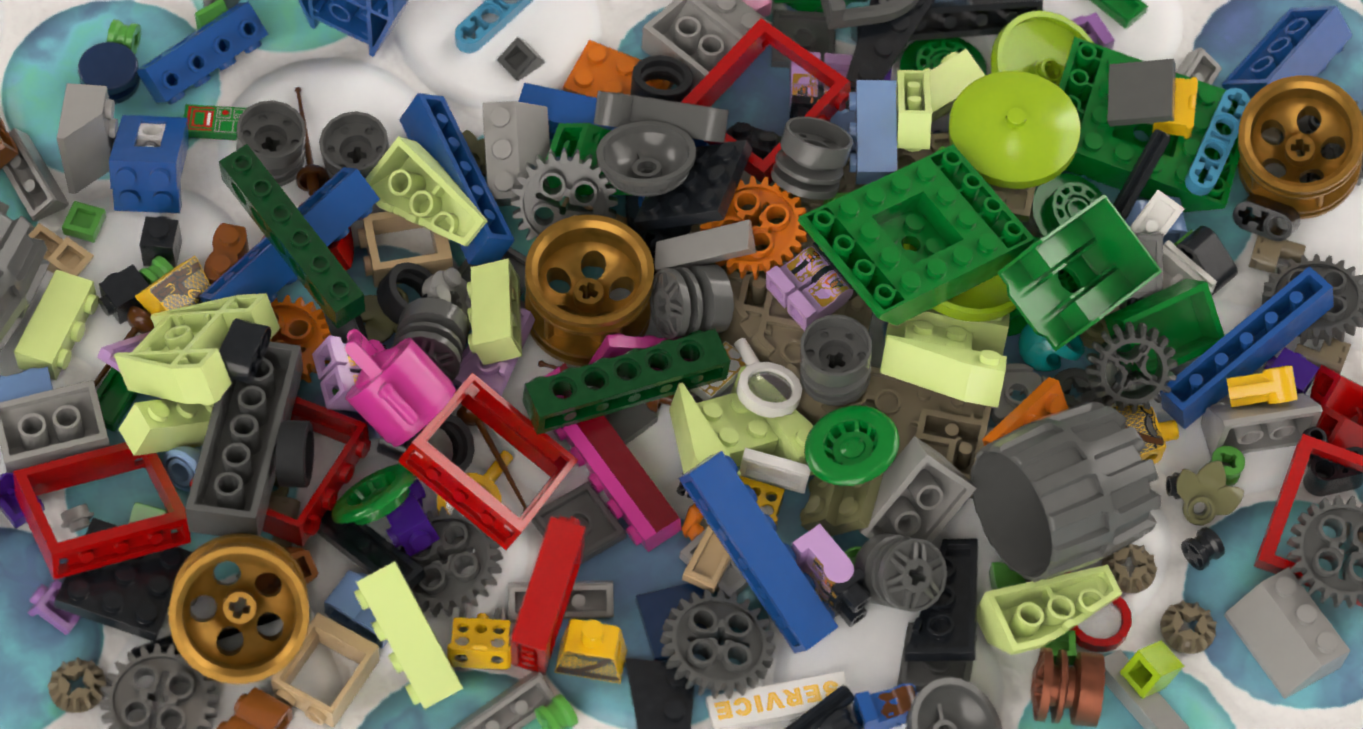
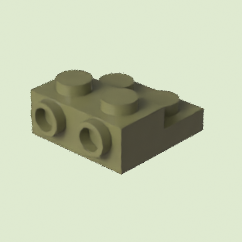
[800,472,884,536]

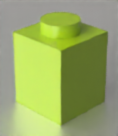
[1119,640,1184,699]

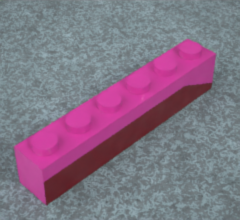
[545,363,682,552]

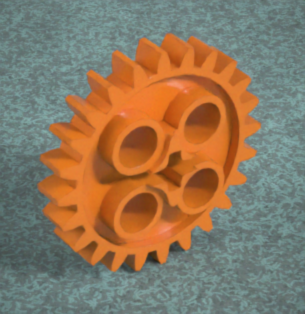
[700,176,807,280]
[270,295,331,389]

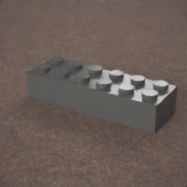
[185,342,303,536]

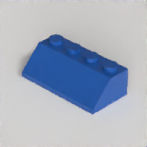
[1221,5,1353,99]

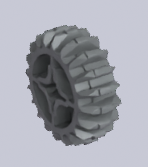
[1085,321,1178,413]

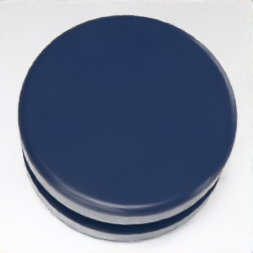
[78,42,140,104]

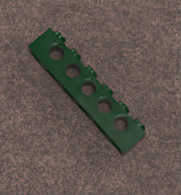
[219,144,365,329]
[522,328,731,435]

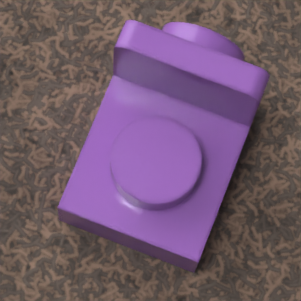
[1072,12,1115,50]
[27,579,81,635]

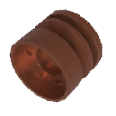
[1031,647,1105,727]

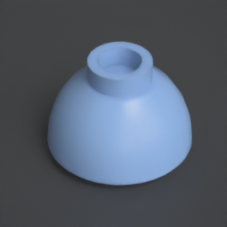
[162,446,202,492]

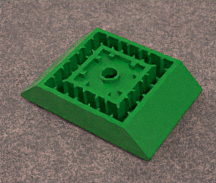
[1059,37,1251,213]
[798,144,1035,326]

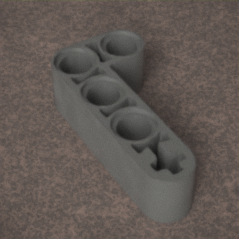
[593,91,729,143]

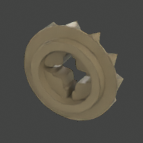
[1101,543,1158,593]
[1160,600,1216,654]
[48,657,107,713]

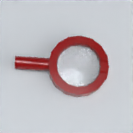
[1062,572,1132,652]

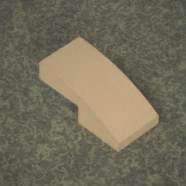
[29,223,94,276]

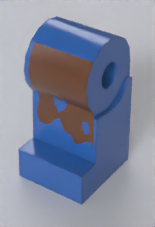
[852,683,918,729]

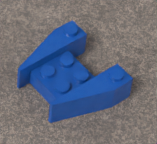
[298,0,409,57]

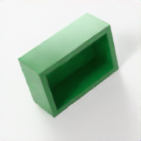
[1104,278,1225,374]

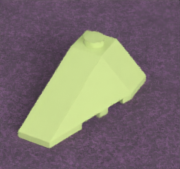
[365,136,488,247]
[977,564,1122,655]

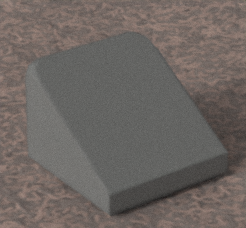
[497,37,546,81]

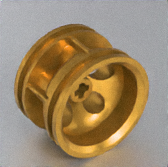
[1237,75,1363,219]
[525,215,654,367]
[169,533,309,684]

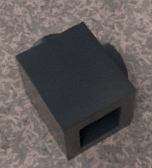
[139,216,182,268]
[98,264,149,324]

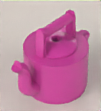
[345,329,456,447]

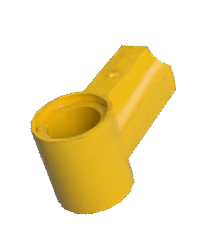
[1226,365,1298,407]

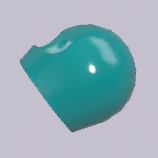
[1018,324,1085,372]

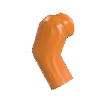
[682,503,705,541]

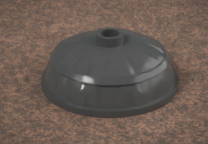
[596,121,696,197]
[906,677,1002,729]

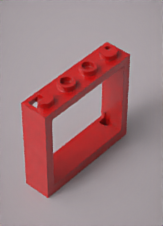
[681,18,851,185]
[398,372,578,550]
[189,396,371,547]
[1253,434,1363,607]
[13,442,191,580]
[510,516,586,675]

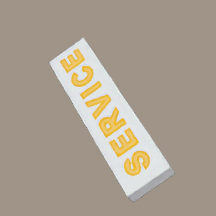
[706,671,853,729]

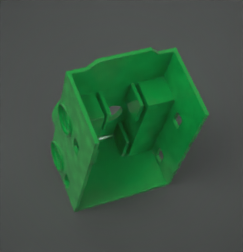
[997,194,1163,352]

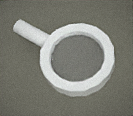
[734,338,802,418]

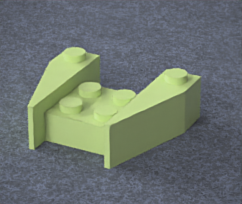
[114,293,280,405]
[880,308,1010,408]
[669,366,814,477]

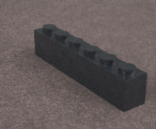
[851,0,1043,44]

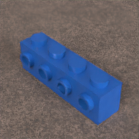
[136,1,268,105]

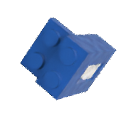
[109,115,189,213]

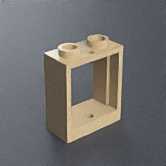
[357,211,453,288]
[271,613,380,728]

